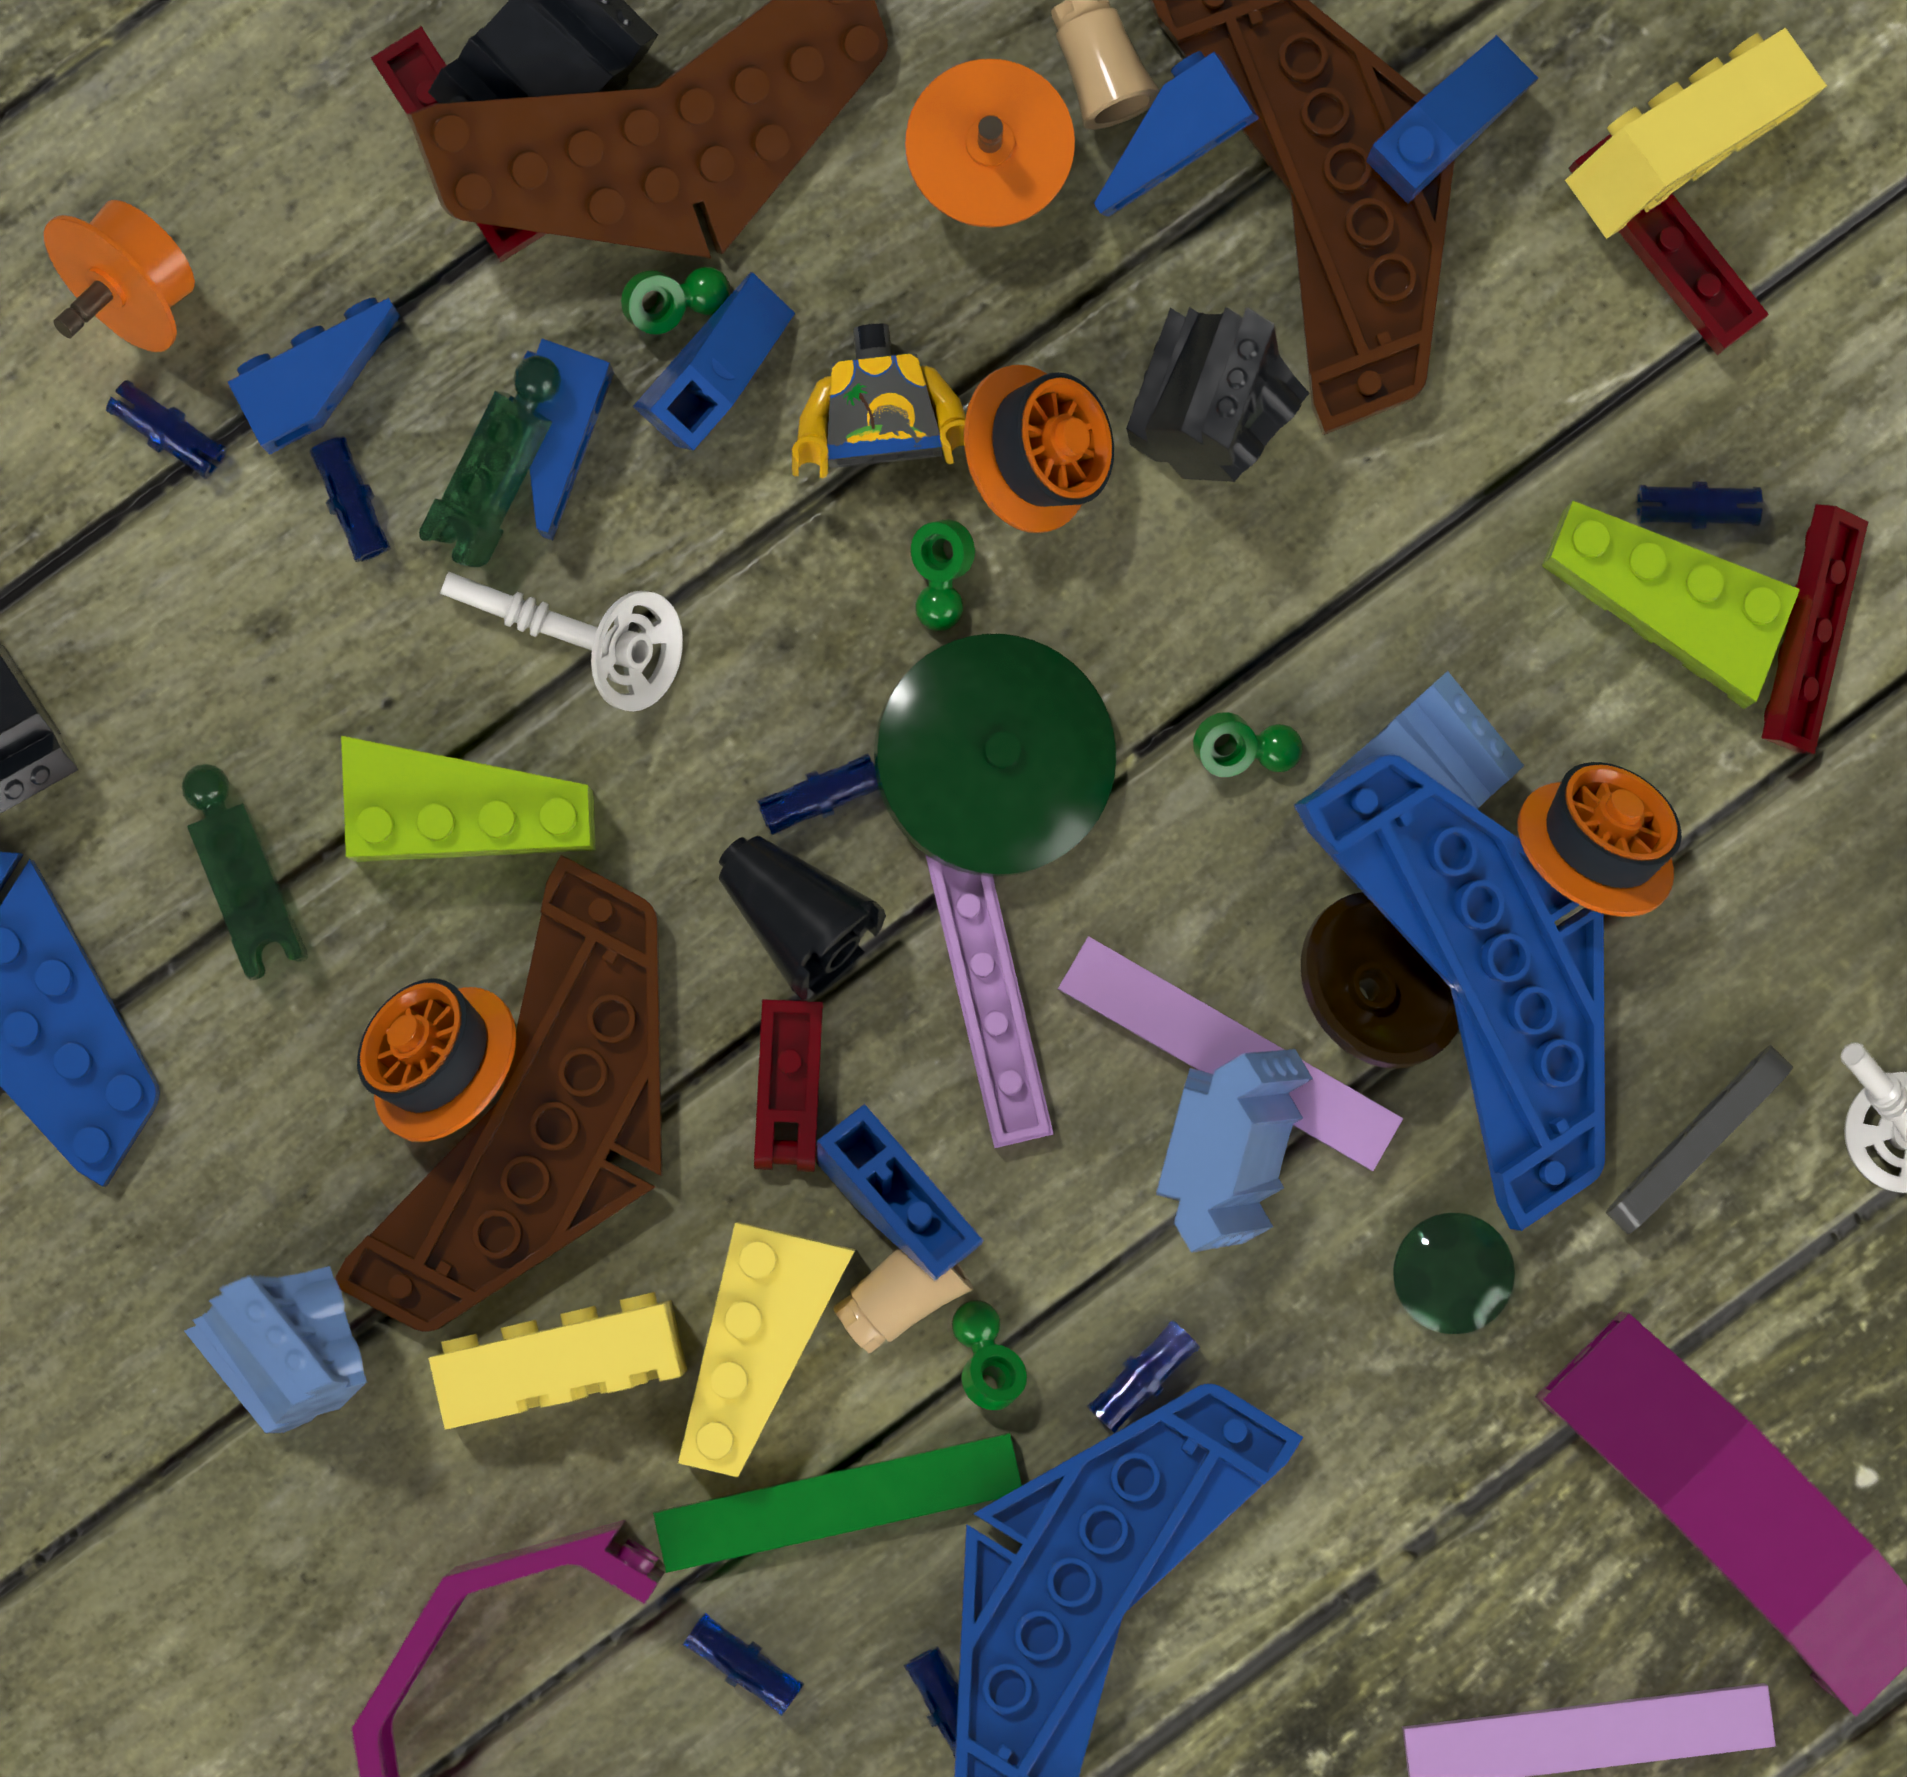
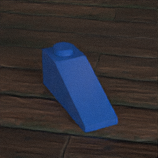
[1366,35,1538,204]
[1094,51,1259,217]
[516,339,614,541]
[817,1104,983,1281]

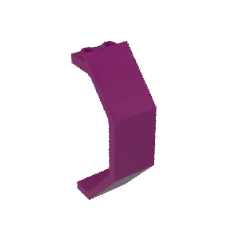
[1535,1311,1907,1717]
[352,1520,665,1777]

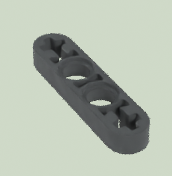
[1606,1045,1793,1235]

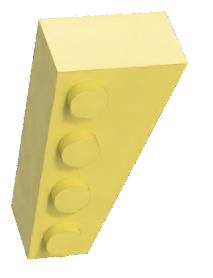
[1565,28,1827,239]
[678,1222,856,1477]
[429,1292,687,1430]

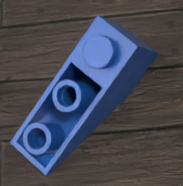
[633,272,795,451]
[228,298,400,455]

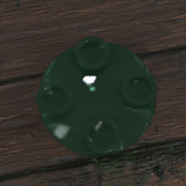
[1393,1213,1515,1334]

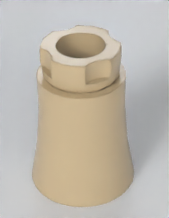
[1051,0,1160,130]
[833,1248,973,1354]

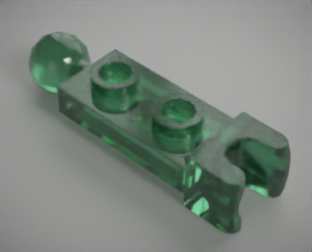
[419,355,562,567]
[181,763,308,981]

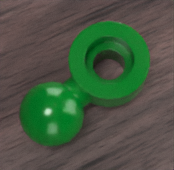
[621,267,731,335]
[911,519,975,631]
[1193,712,1303,777]
[952,1300,1027,1410]

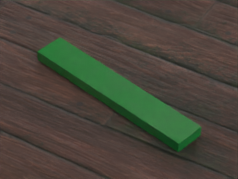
[653,1432,1022,1573]

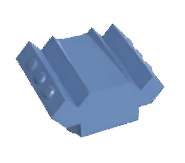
[1315,671,1524,809]
[1156,1049,1313,1252]
[184,1266,367,1433]

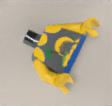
[792,323,966,478]

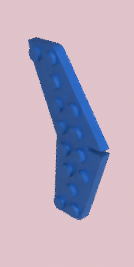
[1294,755,1605,1231]
[0,852,160,1187]
[954,1384,1303,1777]

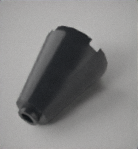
[719,836,886,1000]

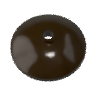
[1300,892,1459,1068]

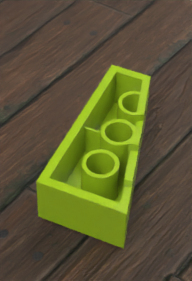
[1542,501,1800,709]
[341,736,596,862]

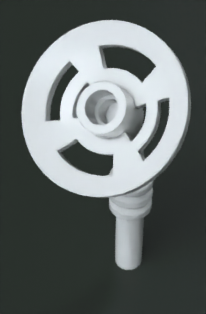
[440,571,683,711]
[1841,1043,1907,1193]

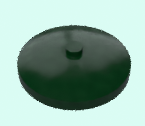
[874,634,1116,877]

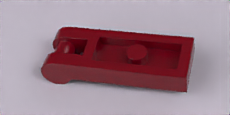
[754,999,823,1172]

